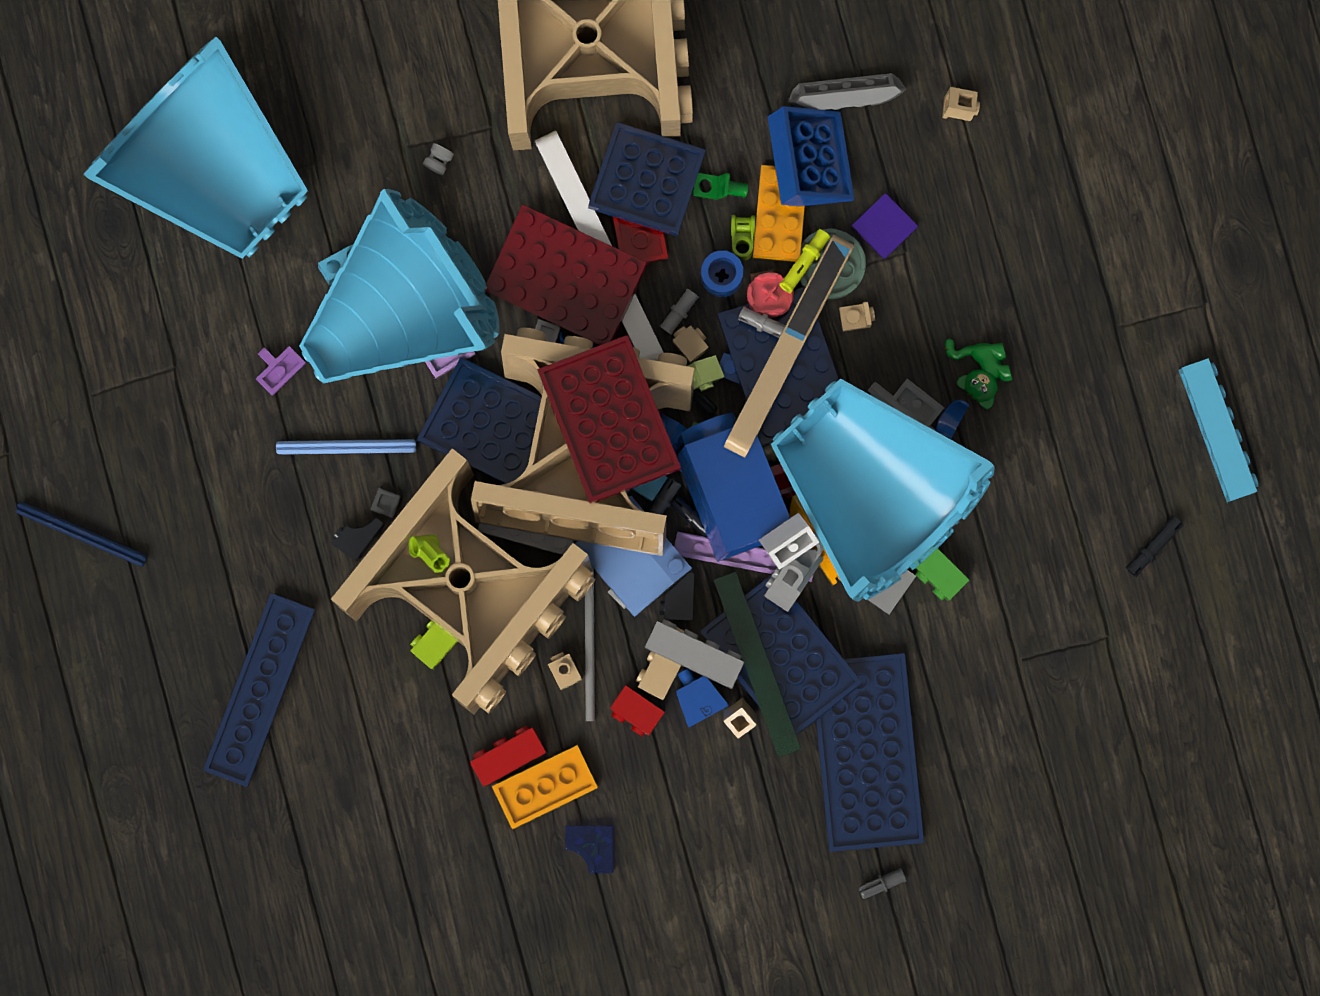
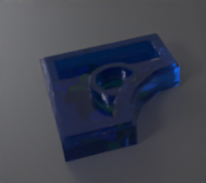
[565,825,613,874]

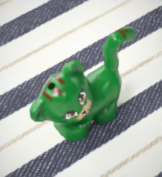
[945,339,1012,410]

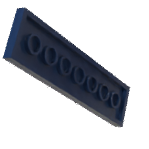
[203,593,315,787]

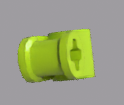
[731,215,755,261]

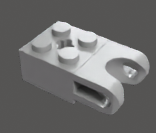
[764,532,824,612]

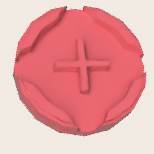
[747,272,794,318]

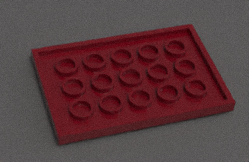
[484,205,649,345]
[537,335,681,504]

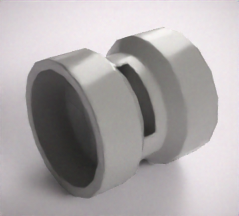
[423,143,454,175]

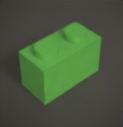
[915,548,969,601]

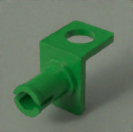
[692,173,748,200]

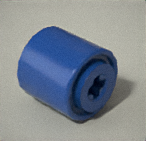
[701,251,743,297]

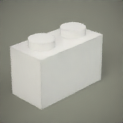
[759,513,819,570]

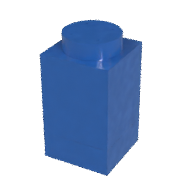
[677,413,790,562]

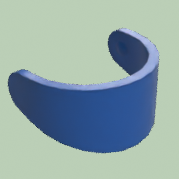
[935,400,969,440]

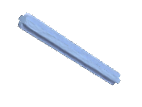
[276,439,416,454]

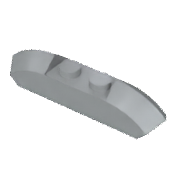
[788,73,906,110]

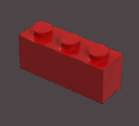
[470,726,547,787]

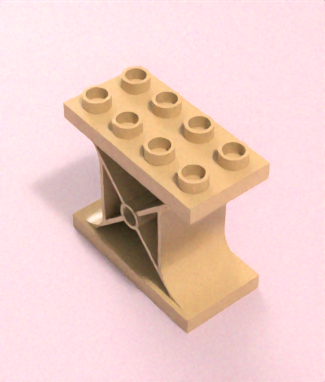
[498,0,693,150]
[471,328,695,556]
[331,449,595,715]

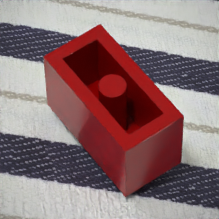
[610,685,665,737]

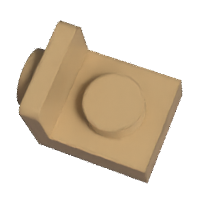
[839,302,875,332]

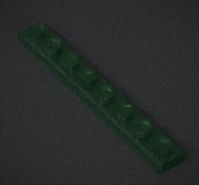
[714,572,801,758]

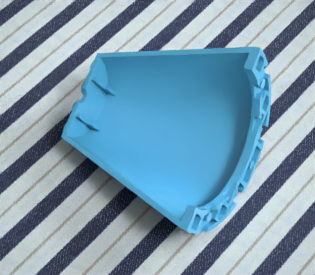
[84,37,308,259]
[771,379,995,601]

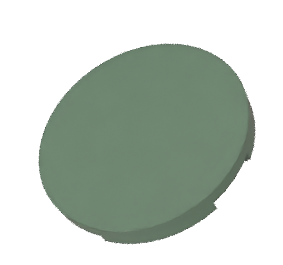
[797,229,866,299]

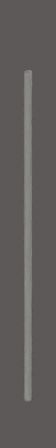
[585,338,595,721]

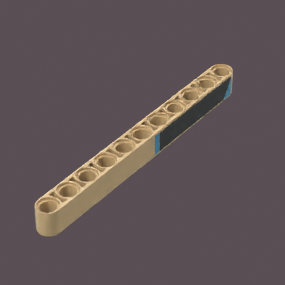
[724,235,854,458]

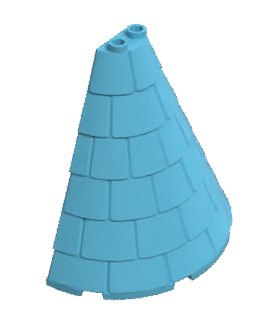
[299,189,500,383]

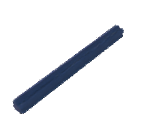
[15,501,147,567]

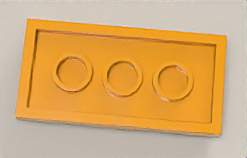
[753,165,805,262]
[492,745,598,829]

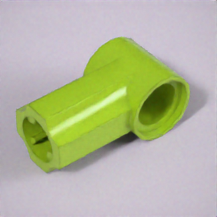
[408,534,450,573]

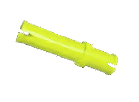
[779,229,830,293]

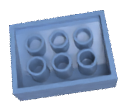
[575,496,692,617]

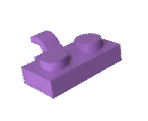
[256,346,306,396]

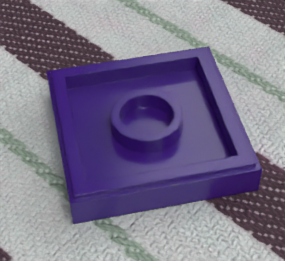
[852,193,918,260]

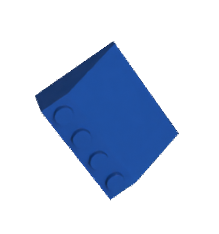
[768,106,855,206]

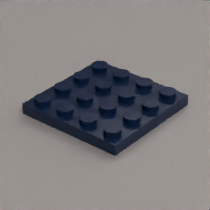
[588,122,706,237]

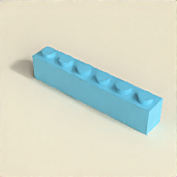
[1179,358,1258,502]

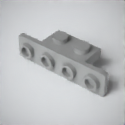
[868,379,944,431]

